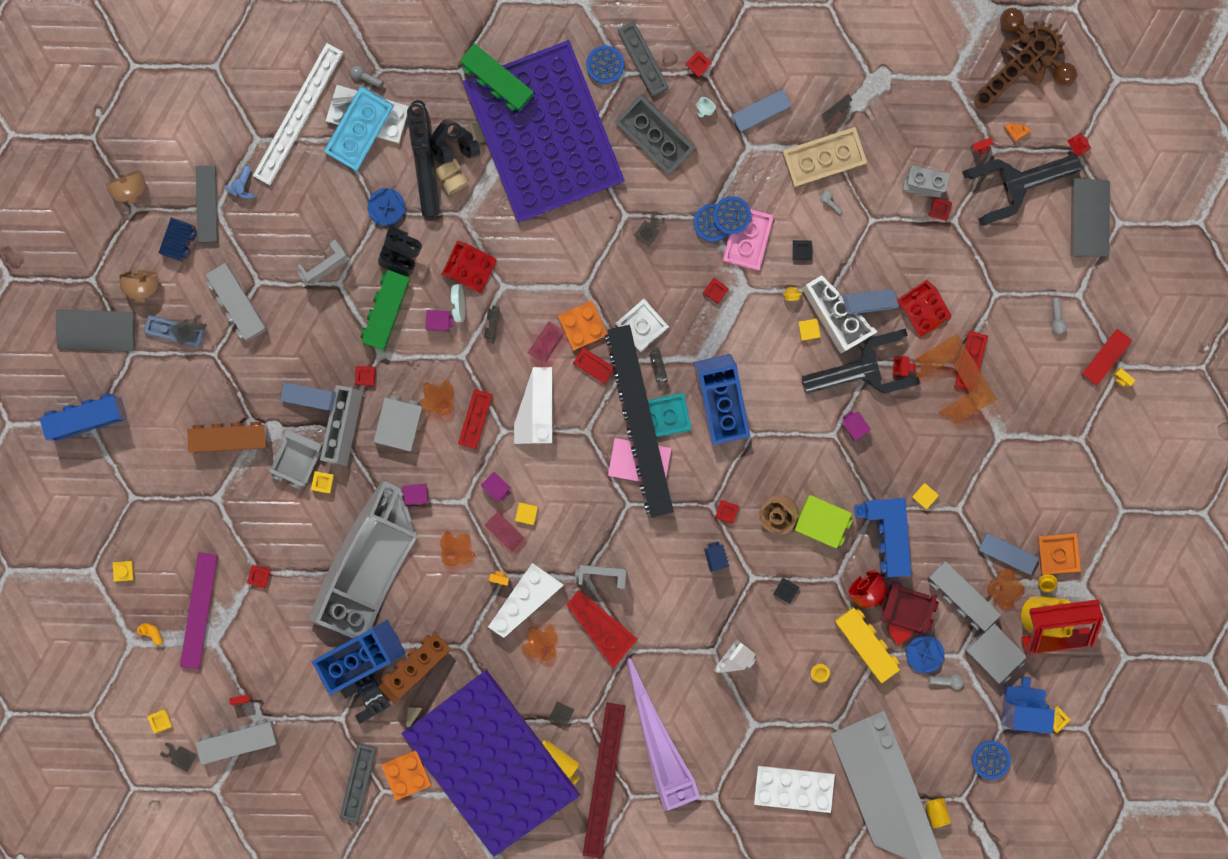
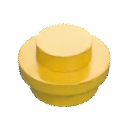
[783,287,802,301]
[1038,574,1058,592]
[811,664,830,683]

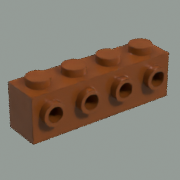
[187,422,268,453]
[378,632,451,704]

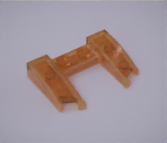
[916,334,997,424]

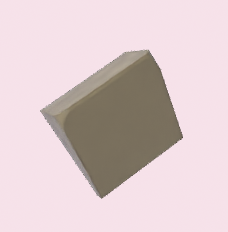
[468,123,486,144]
[406,706,423,727]

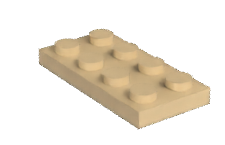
[782,127,867,188]

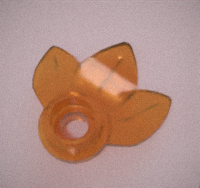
[419,380,454,415]
[440,531,475,566]
[987,569,1025,607]
[522,625,558,661]

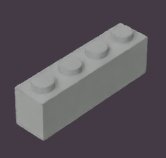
[206,263,268,341]
[320,385,363,466]
[927,561,1001,631]
[195,719,279,765]

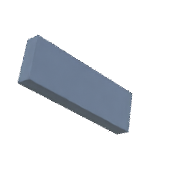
[732,89,791,133]
[842,289,899,314]
[144,315,205,348]
[280,382,336,411]
[978,533,1039,575]

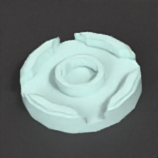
[451,284,465,322]

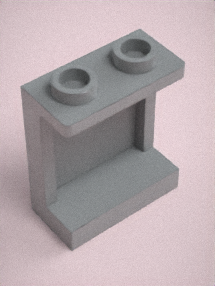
[902,165,949,199]
[297,239,350,285]
[374,395,423,452]
[268,429,323,489]
[575,565,626,589]
[964,623,1026,684]

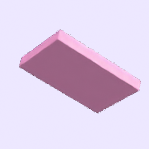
[723,209,774,271]
[608,438,671,482]

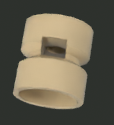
[435,159,469,195]

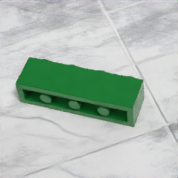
[460,43,534,113]
[360,270,411,351]

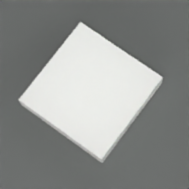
[615,299,669,353]

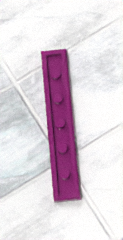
[180,552,218,670]

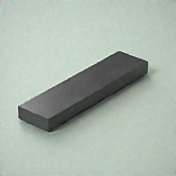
[617,21,669,97]
[196,165,218,243]
[339,743,377,823]

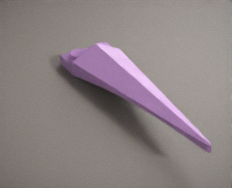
[627,658,700,811]

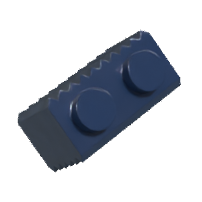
[158,217,197,262]
[704,541,729,572]

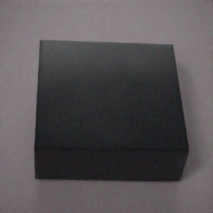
[792,240,812,260]
[773,578,800,604]

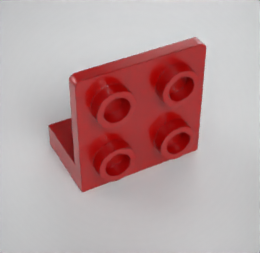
[441,241,497,293]
[897,280,951,337]

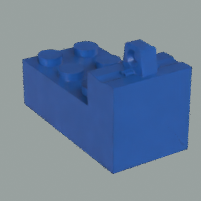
[693,354,750,445]
[854,498,911,577]
[311,619,406,695]
[1001,677,1055,734]

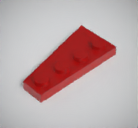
[566,590,638,669]

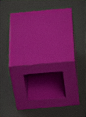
[425,310,454,332]
[841,411,871,441]
[480,472,511,501]
[401,483,429,505]

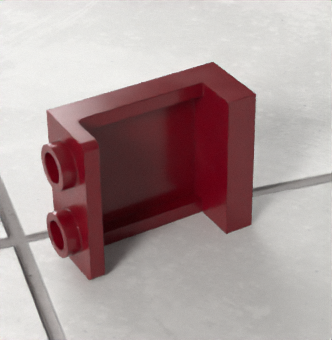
[880,581,939,635]

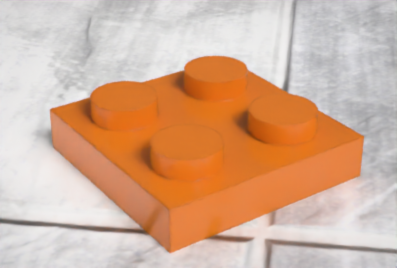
[558,300,608,351]
[1038,533,1081,575]
[381,751,432,800]

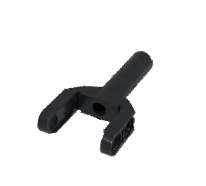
[407,100,441,216]
[962,154,1081,226]
[801,329,921,394]

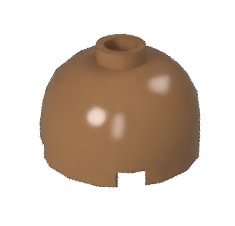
[106,170,145,204]
[119,270,158,302]
[759,495,798,534]

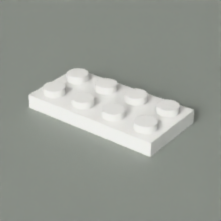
[326,85,409,144]
[754,766,835,813]

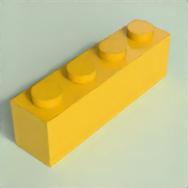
[834,607,900,684]

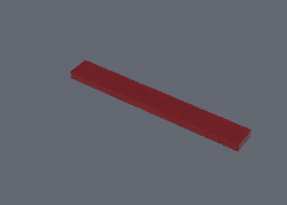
[582,702,626,859]

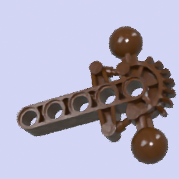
[974,8,1077,109]

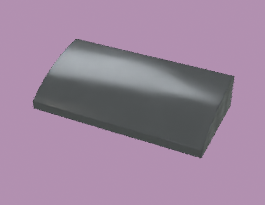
[615,94,697,175]
[1070,178,1110,257]
[56,310,136,351]

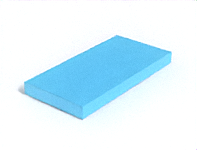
[324,85,395,171]

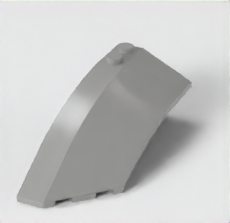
[307,480,418,639]

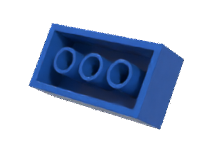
[39,393,128,442]

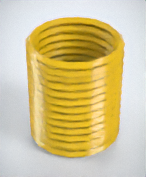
[925,798,951,828]

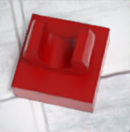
[892,356,916,377]

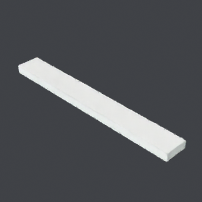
[253,43,344,186]

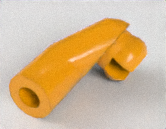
[137,623,164,646]

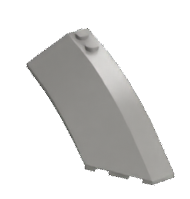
[830,711,942,859]

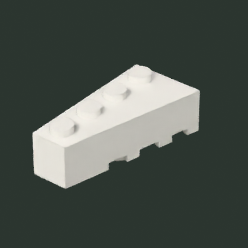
[802,276,877,354]
[488,563,564,638]

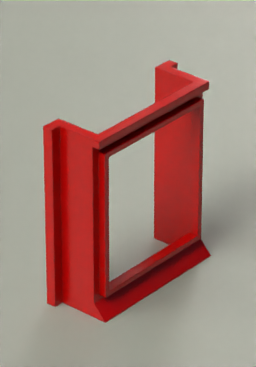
[1021,599,1104,658]

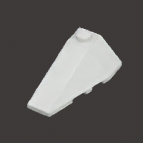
[514,367,553,444]
[714,640,756,673]

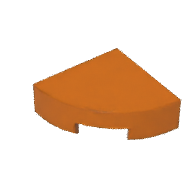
[1004,123,1031,142]

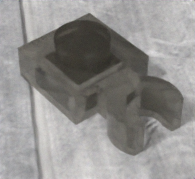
[821,94,853,122]
[633,211,665,247]
[170,315,207,346]
[160,742,197,772]

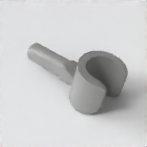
[820,190,842,214]

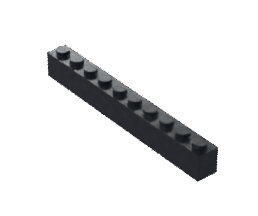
[605,324,674,517]

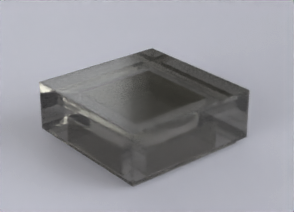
[549,701,574,727]

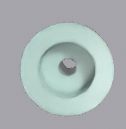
[696,97,716,117]

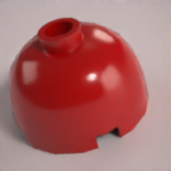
[848,570,887,608]

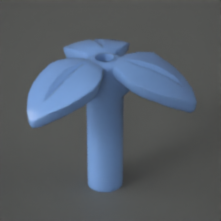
[224,166,256,199]

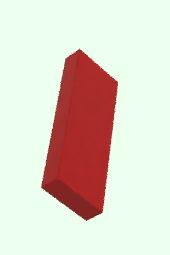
[1082,329,1132,386]
[954,331,988,391]
[458,389,493,450]

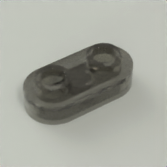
[484,305,500,344]
[649,346,669,385]

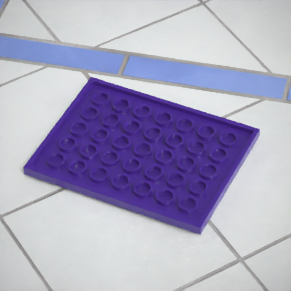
[463,40,625,223]
[401,669,581,857]

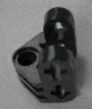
[430,119,480,164]
[378,226,422,276]
[340,673,391,724]

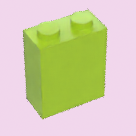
[793,495,853,549]

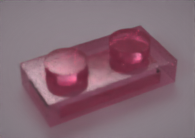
[528,321,566,364]
[484,511,525,552]

